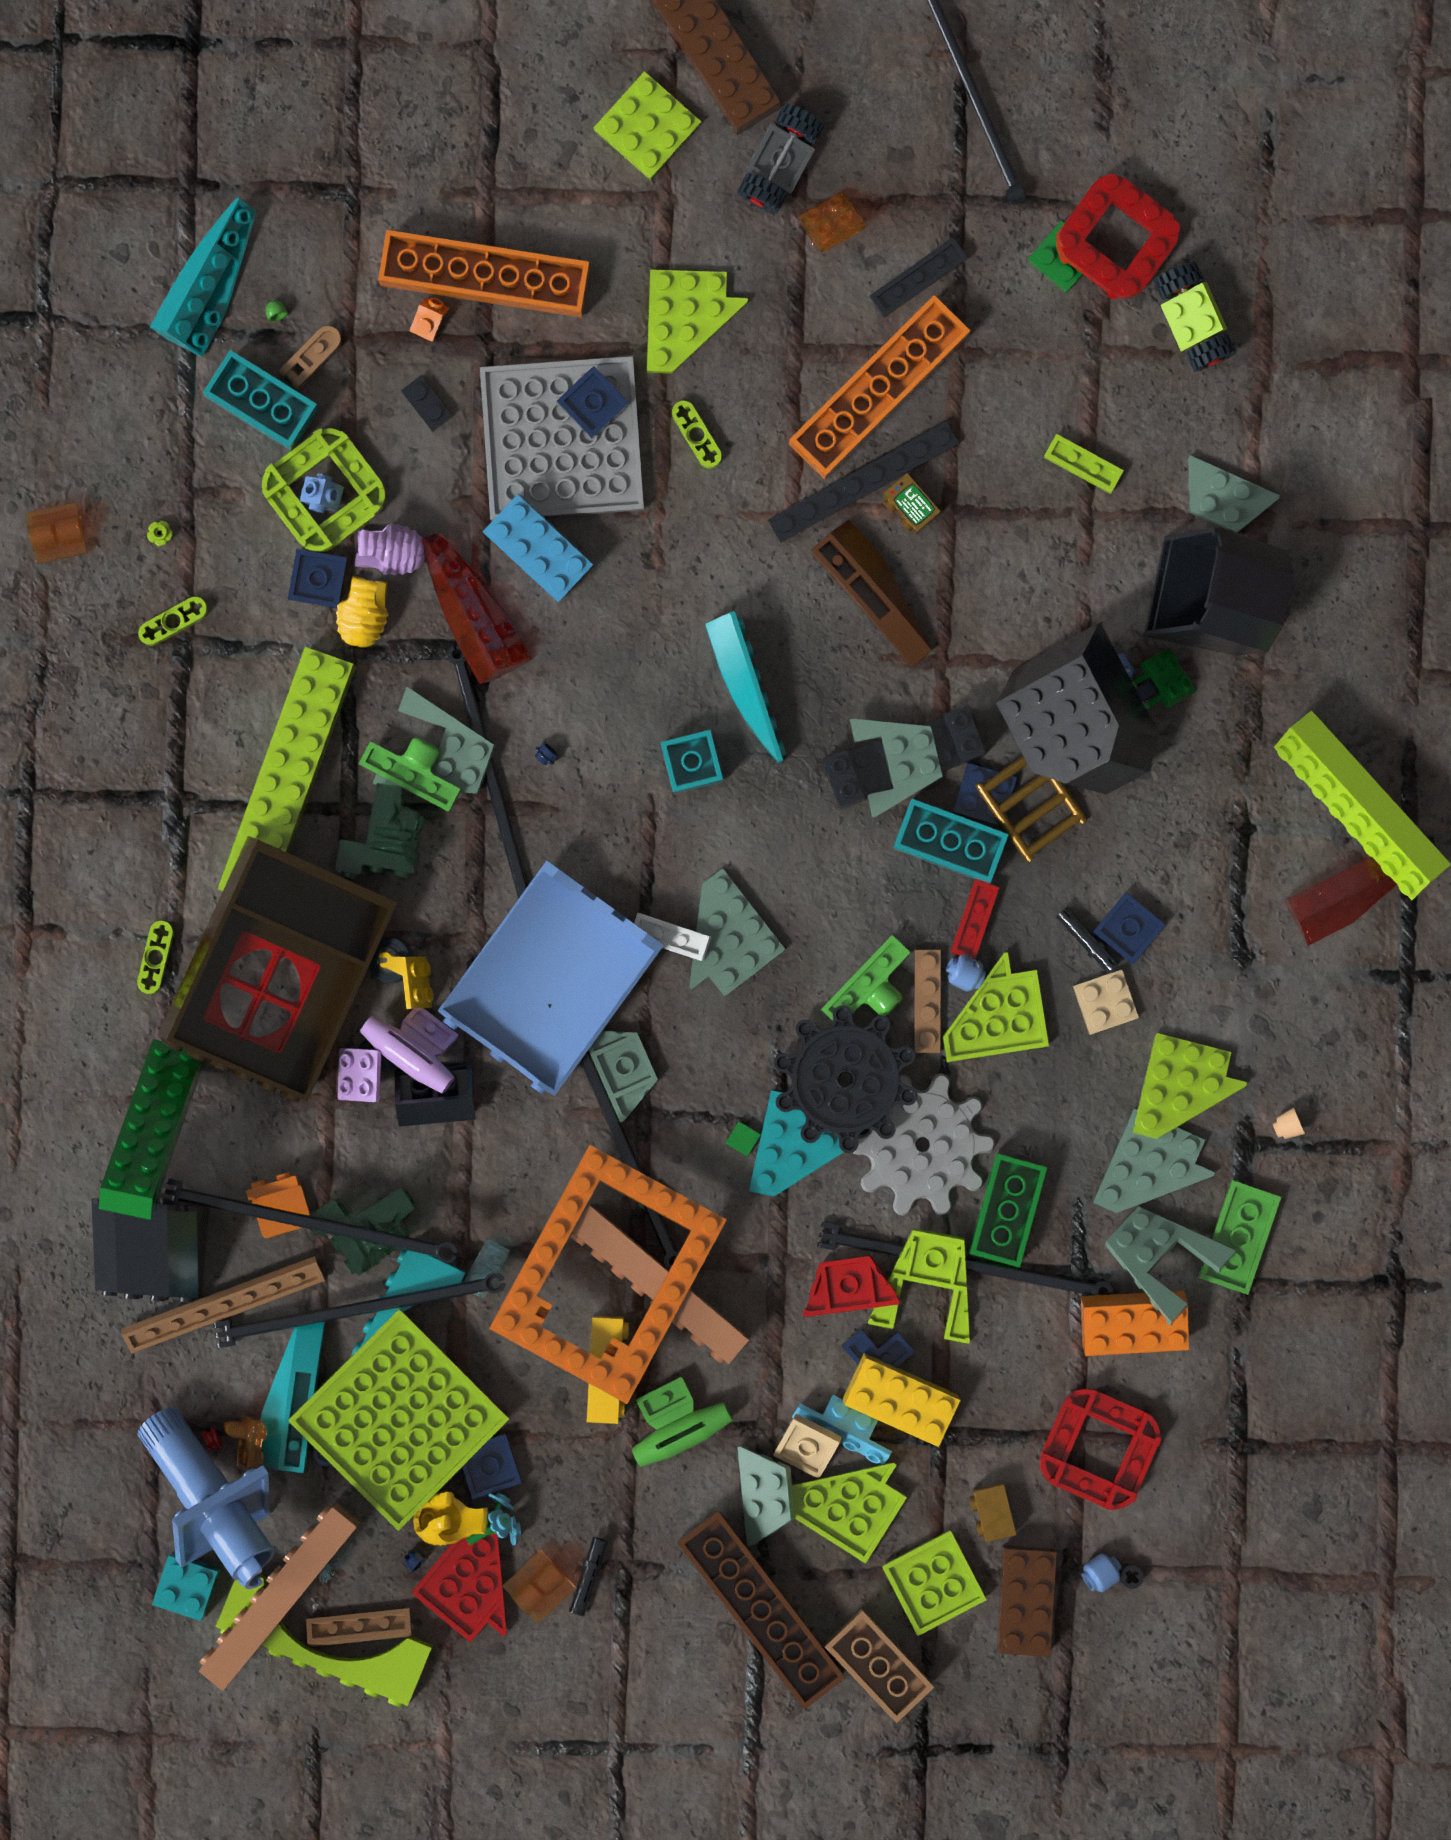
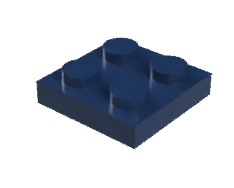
[557,366,629,439]
[288,549,348,609]
[953,763,1017,827]
[1093,892,1165,965]
[462,1433,522,1499]

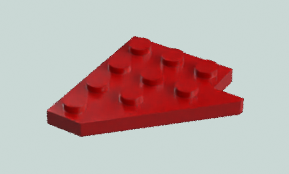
[411,1534,507,1643]

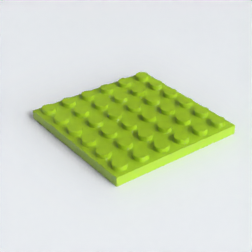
[288,1309,509,1531]

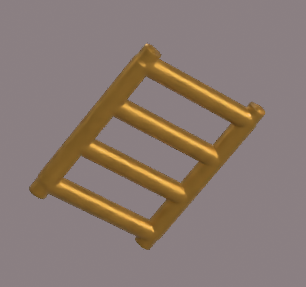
[975,756,1087,863]

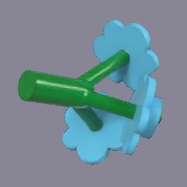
[466,1492,522,1545]

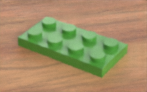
[1198,1180,1281,1295]

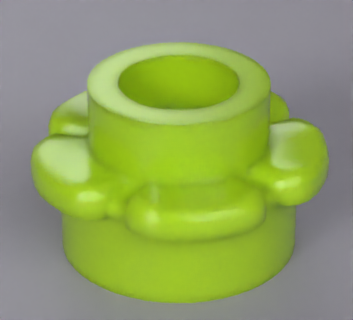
[147,521,173,546]

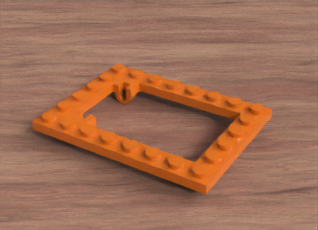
[489,1145,727,1404]

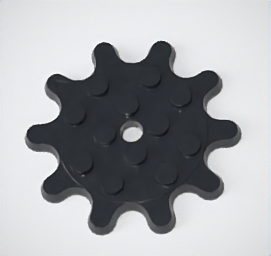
[774,1005,918,1154]

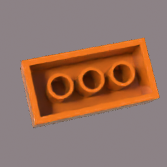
[1081,1290,1189,1356]

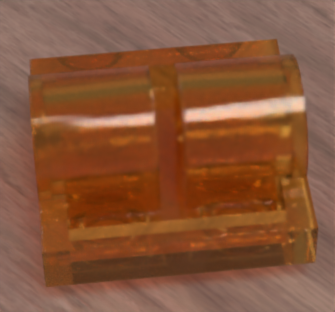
[798,192,866,253]
[26,502,88,565]
[503,1549,576,1624]

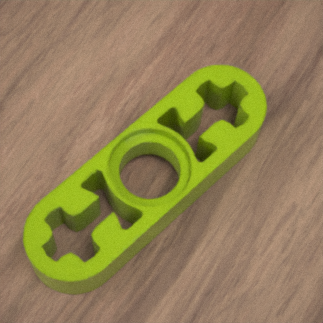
[672,401,721,469]
[138,597,208,646]
[137,921,174,994]

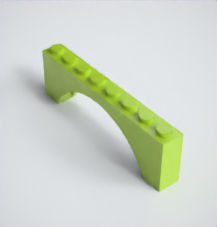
[216,1573,433,1707]

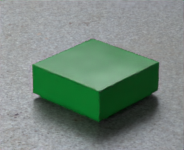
[725,1121,761,1157]

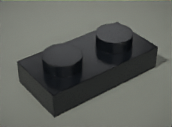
[401,375,453,432]

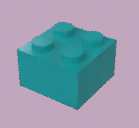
[660,730,723,794]
[152,1552,221,1621]

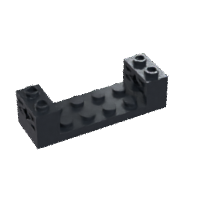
[822,705,986,810]

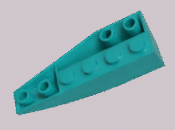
[150,198,257,357]
[705,611,786,764]
[255,1322,325,1473]

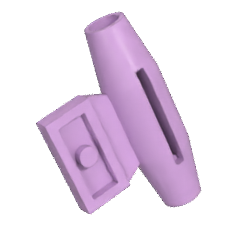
[360,1008,458,1094]

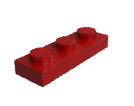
[950,879,999,959]

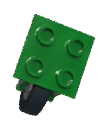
[1132,648,1196,710]

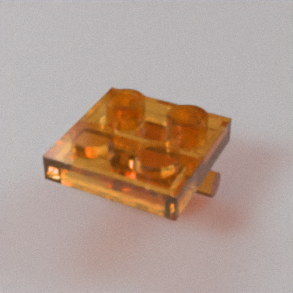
[223,1415,267,1472]

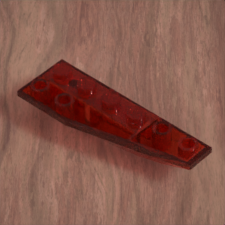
[421,532,532,684]

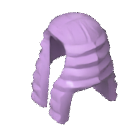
[355,523,426,575]

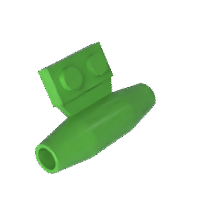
[631,1376,733,1467]

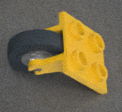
[369,937,433,1009]

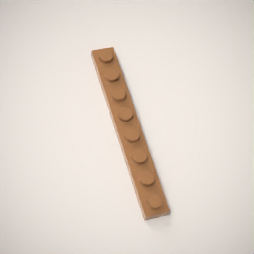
[121,1256,325,1354]

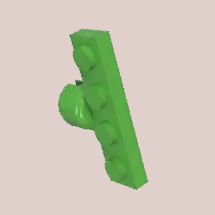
[359,738,462,812]
[821,935,911,1021]

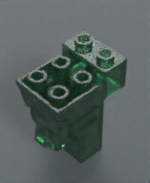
[335,783,426,881]
[309,1186,418,1276]

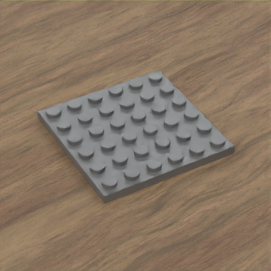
[480,356,644,521]

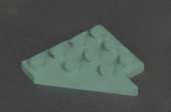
[689,868,786,997]
[1092,1108,1215,1213]

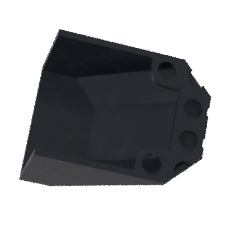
[91,1197,210,1302]

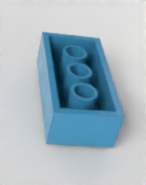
[483,493,594,602]

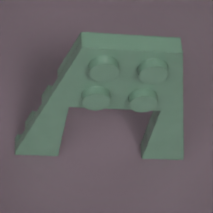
[373,687,496,794]
[1105,1206,1236,1326]

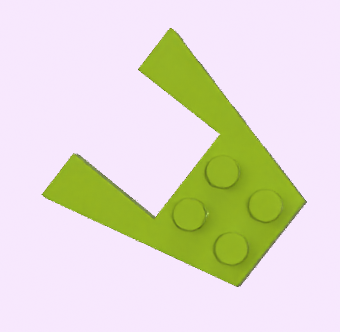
[868,1228,970,1344]

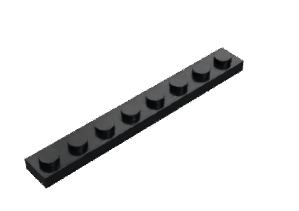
[768,421,959,543]

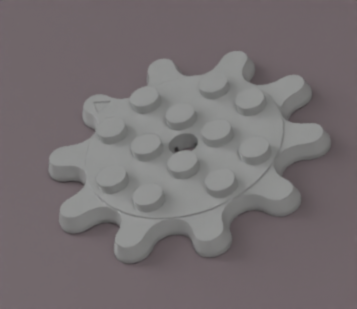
[853,1073,995,1216]

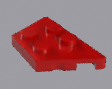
[803,1256,902,1317]

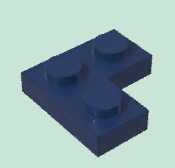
[842,1329,915,1368]

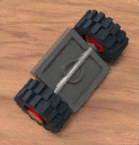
[737,103,824,214]

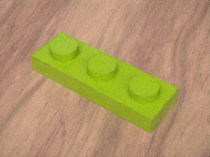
[1043,434,1124,494]

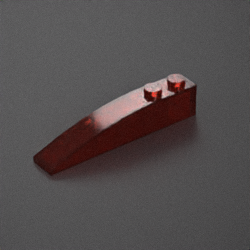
[1284,831,1422,946]

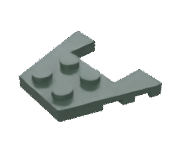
[850,719,942,818]

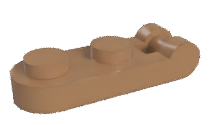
[278,326,341,391]

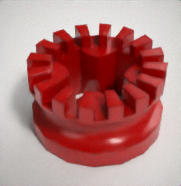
[202,1427,223,1453]

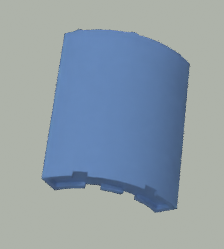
[438,860,664,1097]

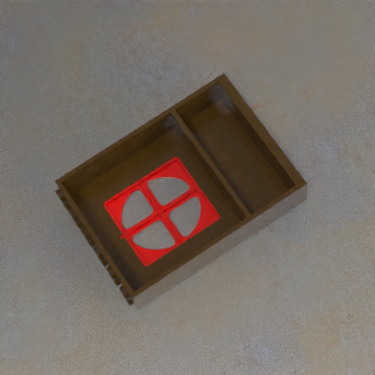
[158,836,397,1103]

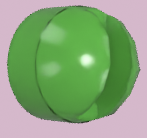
[265,300,288,322]

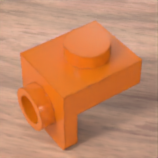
[410,297,449,342]

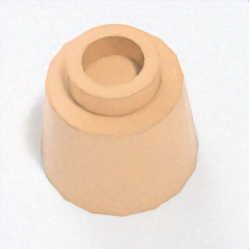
[1272,1108,1305,1139]

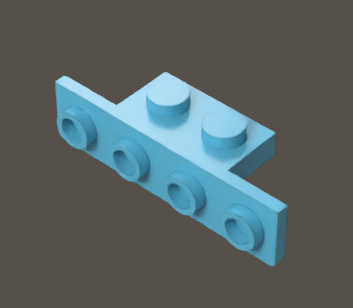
[792,1395,892,1465]

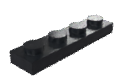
[869,238,968,318]

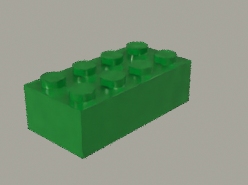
[968,1153,1047,1268]

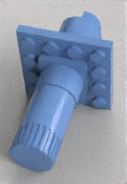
[137,1407,275,1589]

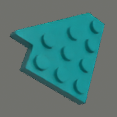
[749,1090,843,1197]

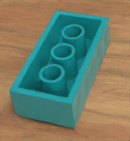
[203,350,320,451]
[893,799,1009,884]

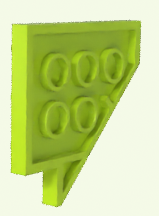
[647,270,748,374]
[943,952,1049,1062]
[1132,1033,1247,1139]
[792,1462,907,1564]

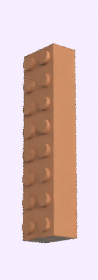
[571,1204,749,1364]
[199,1503,361,1691]

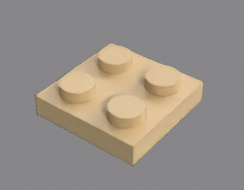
[1073,970,1139,1035]
[773,1414,842,1479]

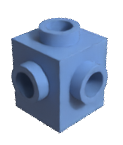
[300,474,344,513]

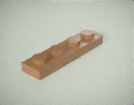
[914,950,941,1053]
[306,1608,412,1647]

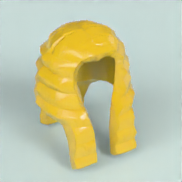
[336,576,389,647]
[413,1492,489,1546]

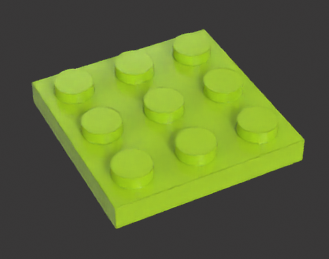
[593,71,701,180]
[882,1530,986,1636]

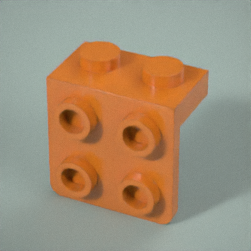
[246,1172,311,1238]

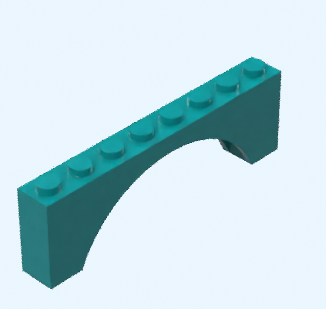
[351,1249,467,1355]

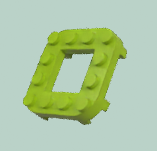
[262,428,386,553]

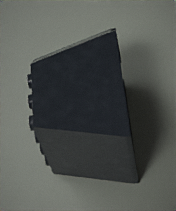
[1144,527,1294,656]
[996,622,1160,794]

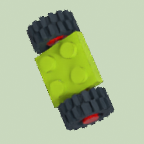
[1154,261,1236,372]

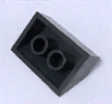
[395,1062,476,1127]

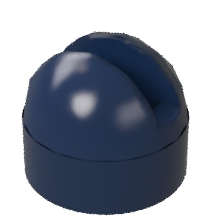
[404,1549,427,1572]

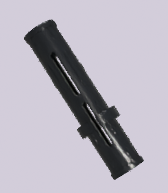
[1055,906,1120,974]
[569,1537,608,1616]

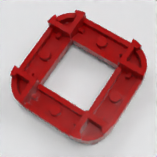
[1055,174,1180,300]
[1039,1388,1161,1510]

